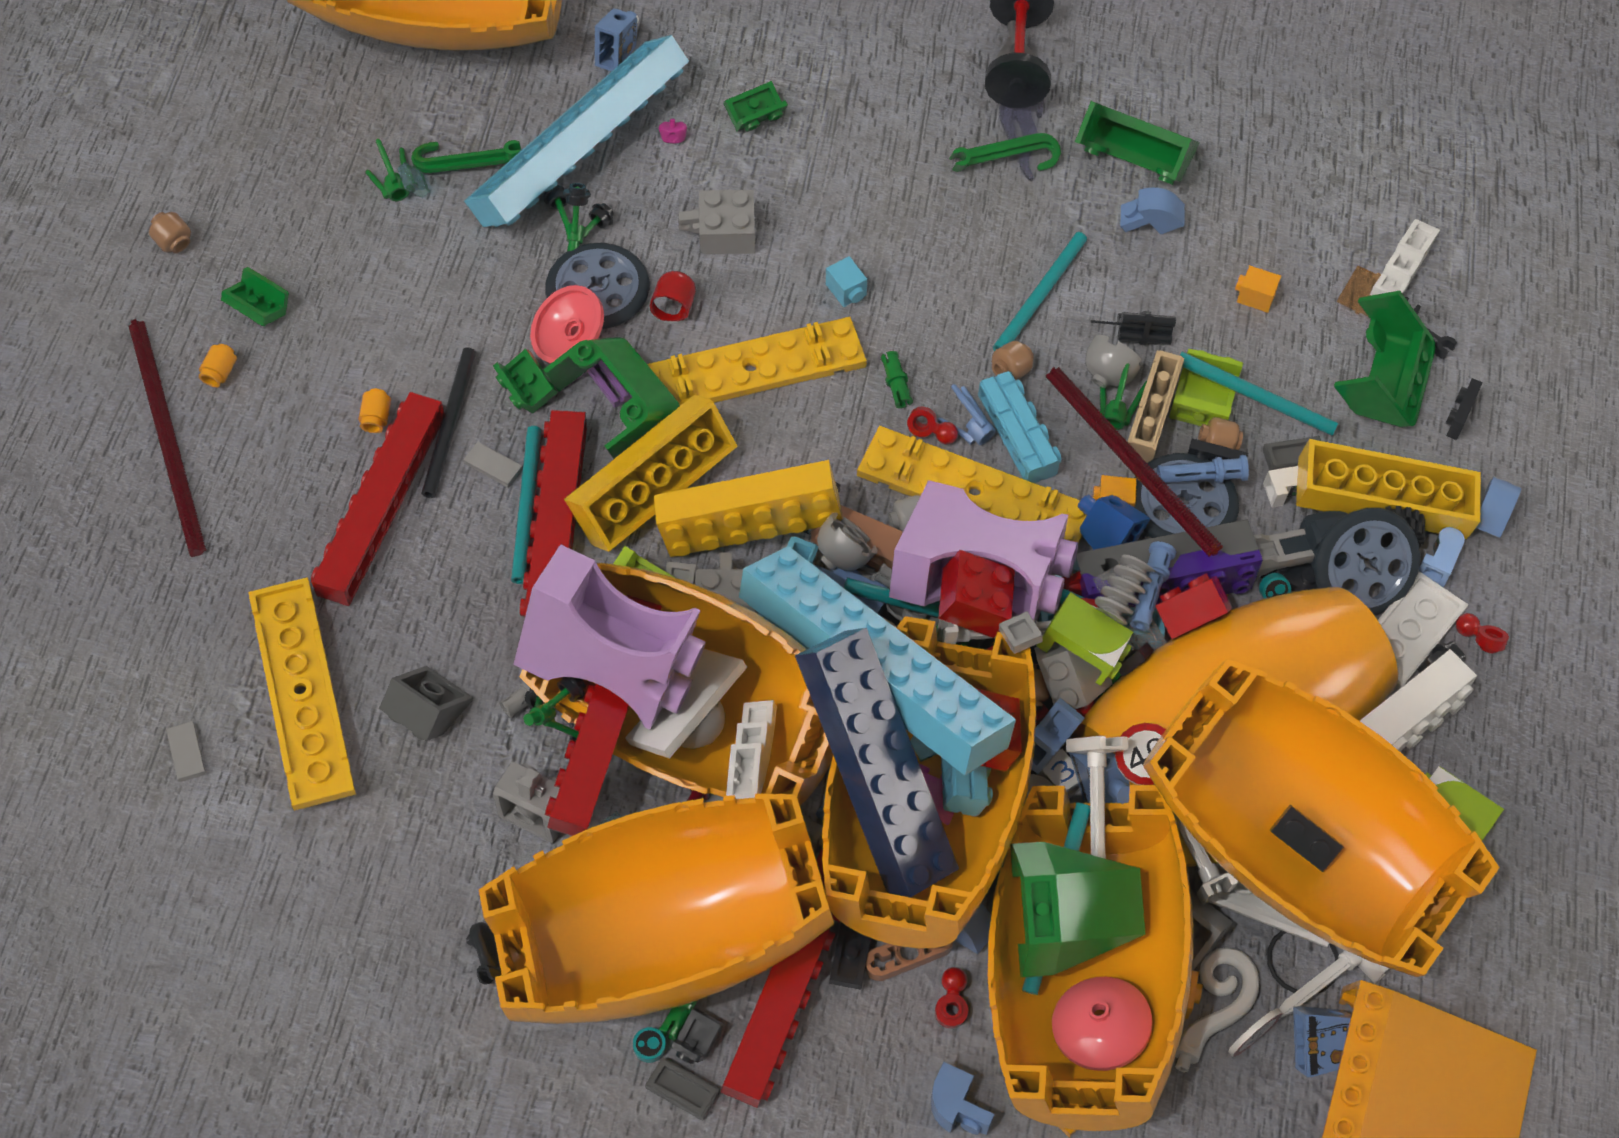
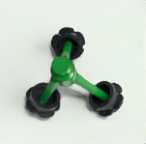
[543,183,614,251]
[523,677,586,741]

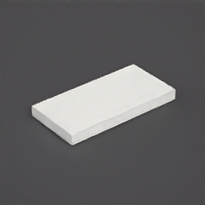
[1378,571,1468,689]
[625,649,747,759]

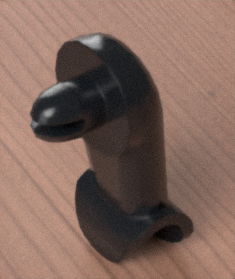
[466,922,502,985]

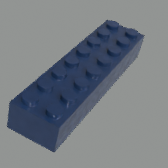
[795,628,959,897]

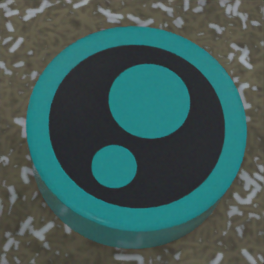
[1259,573,1291,599]
[633,1027,666,1063]

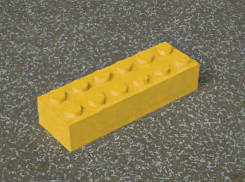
[564,395,738,552]
[1296,439,1481,539]
[654,460,843,557]

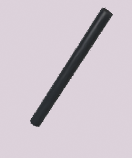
[421,347,476,498]

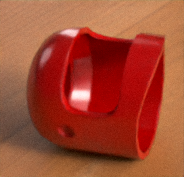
[649,271,696,321]

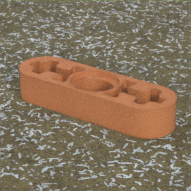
[865,942,953,981]

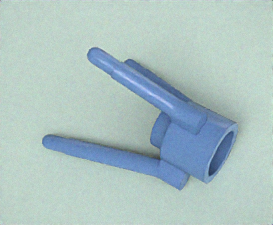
[937,384,996,445]

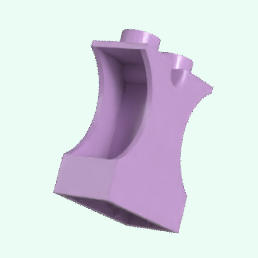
[889,480,1078,624]
[513,544,706,730]

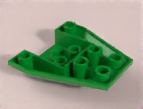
[1010,842,1146,977]

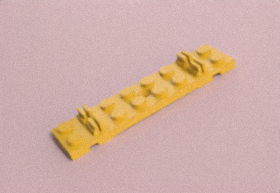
[647,316,867,406]
[857,425,1086,545]
[248,577,356,811]

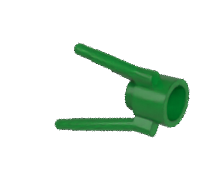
[365,138,412,202]
[1100,363,1147,430]

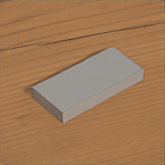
[463,442,523,488]
[166,721,206,782]

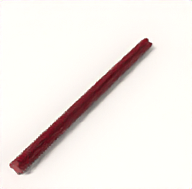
[128,319,207,557]
[1046,367,1223,557]

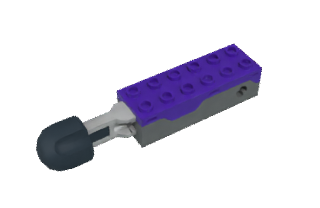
[1062,511,1365,608]

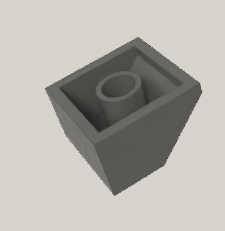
[379,666,473,741]

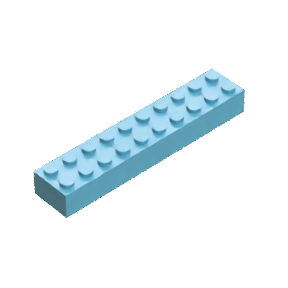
[464,35,689,227]
[739,546,1016,775]

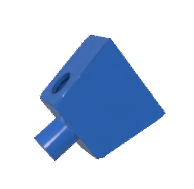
[1078,494,1151,550]

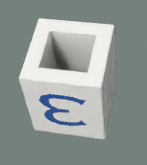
[1036,749,1081,798]

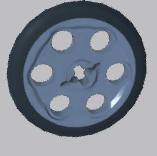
[545,243,650,329]
[1134,453,1239,538]
[1314,508,1420,616]

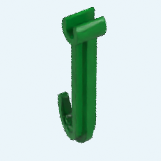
[949,133,1061,172]
[411,140,521,173]

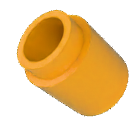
[198,344,237,387]
[358,388,391,433]

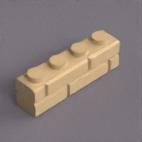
[1128,350,1184,463]

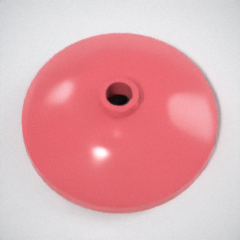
[530,285,604,364]
[1052,977,1153,1071]

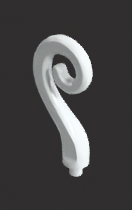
[1175,947,1259,1072]

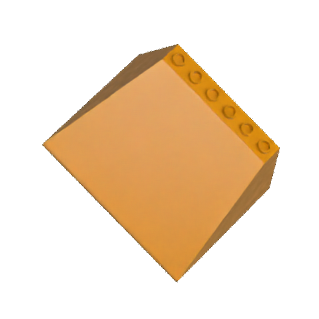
[1322,980,1537,1138]

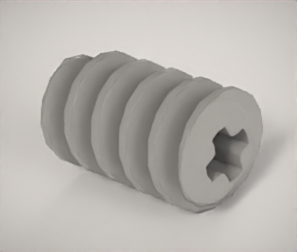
[1095,555,1156,625]

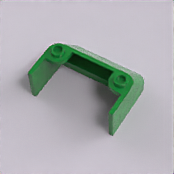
[1075,101,1200,185]
[1334,290,1435,428]
[543,337,680,459]

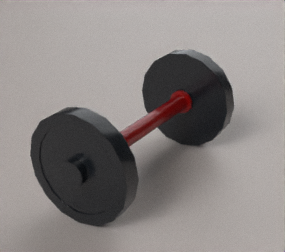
[984,0,1054,108]

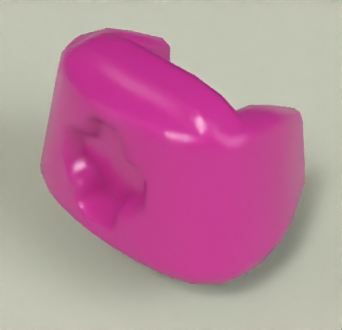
[659,118,687,143]

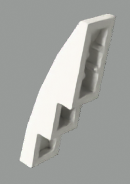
[1370,219,1440,295]
[726,700,777,799]

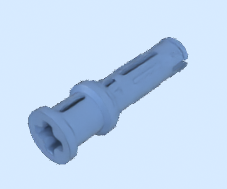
[1157,455,1249,483]
[1130,541,1176,631]

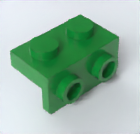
[723,81,788,132]
[221,267,289,326]
[493,348,558,414]

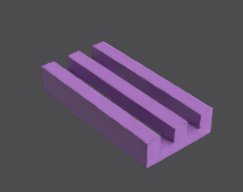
[587,360,632,408]

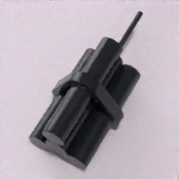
[1091,311,1176,345]

